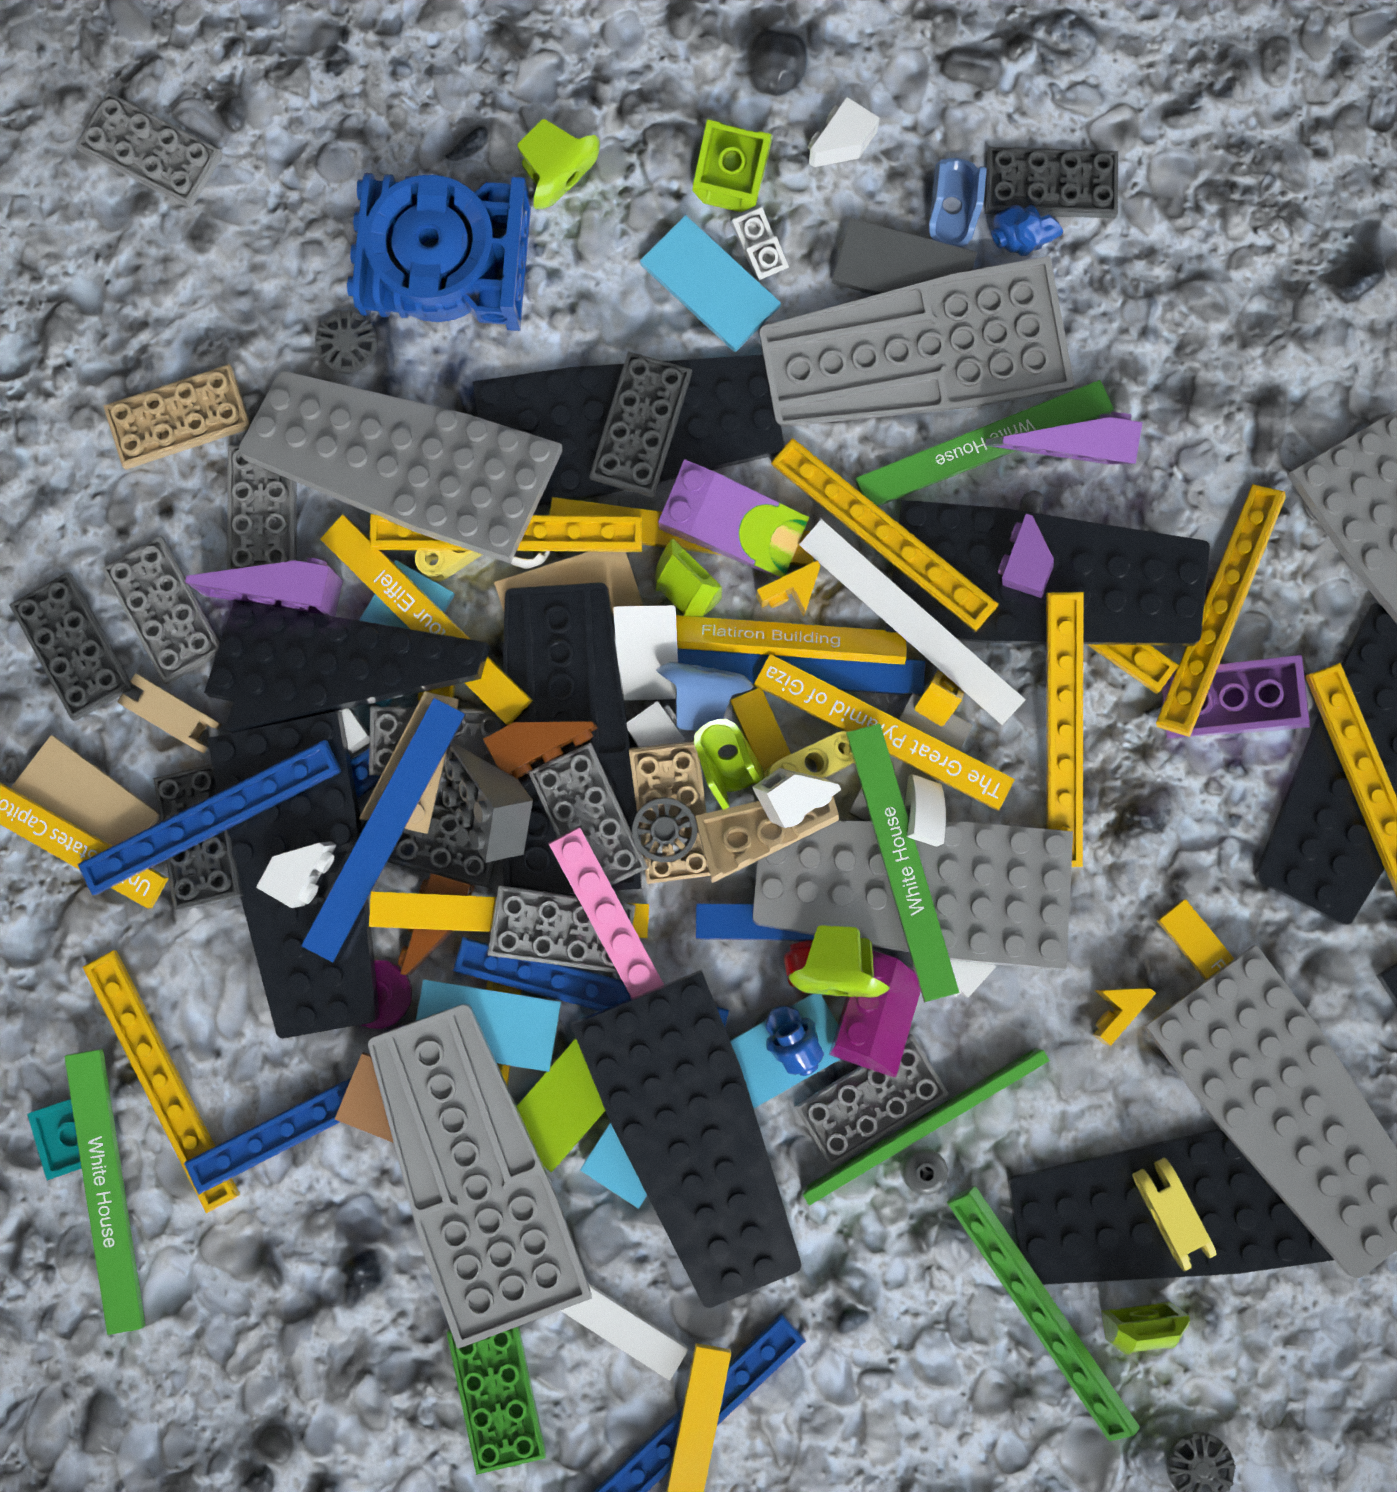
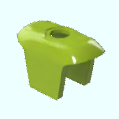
[517,119,600,210]
[694,719,765,810]
[788,925,890,998]

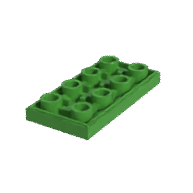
[447,1326,546,1475]

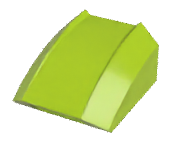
[692,119,773,213]
[656,539,722,617]
[1101,1301,1190,1355]

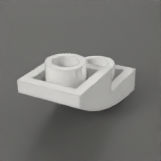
[731,208,789,281]
[904,774,946,847]

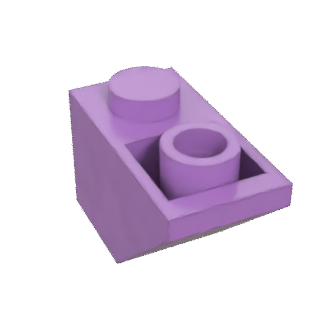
[998,514,1054,598]

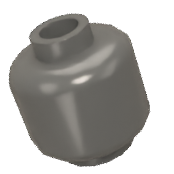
[900,1146,948,1195]

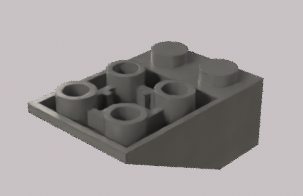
[442,744,533,863]

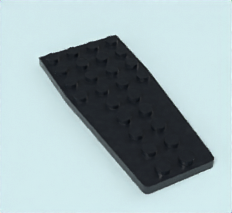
[473,355,784,506]
[886,500,1210,646]
[501,582,642,894]
[1254,603,1397,925]
[207,712,380,1039]
[571,970,802,1308]
[1008,1129,1334,1285]

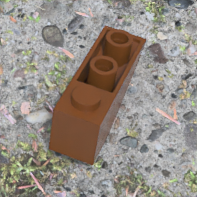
[483,721,598,779]
[398,874,475,975]

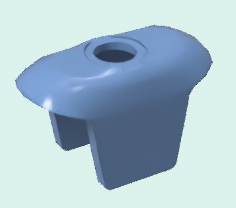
[929,158,987,247]
[656,662,754,731]

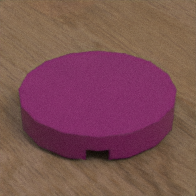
[362,960,412,1029]

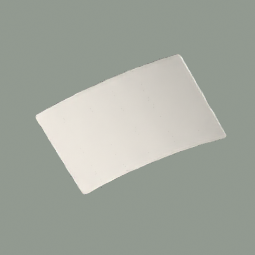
[613,605,678,700]

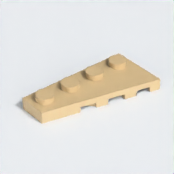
[359,692,459,834]
[695,796,839,883]

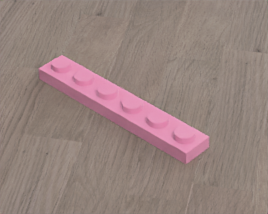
[548,827,664,998]

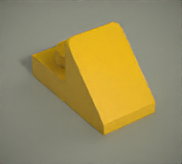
[756,560,820,616]
[915,670,965,726]
[1093,988,1156,1046]

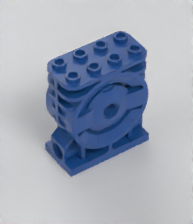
[347,173,531,331]

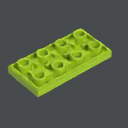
[517,1039,605,1173]

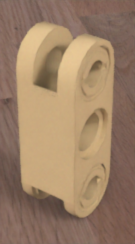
[117,673,222,753]

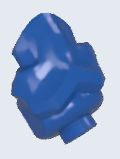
[991,205,1064,256]
[765,1006,824,1076]

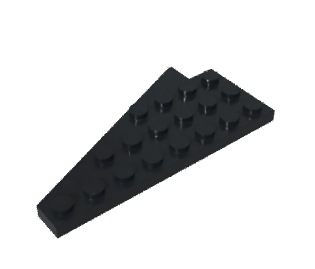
[204,600,490,733]

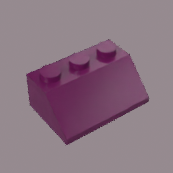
[829,950,921,1078]

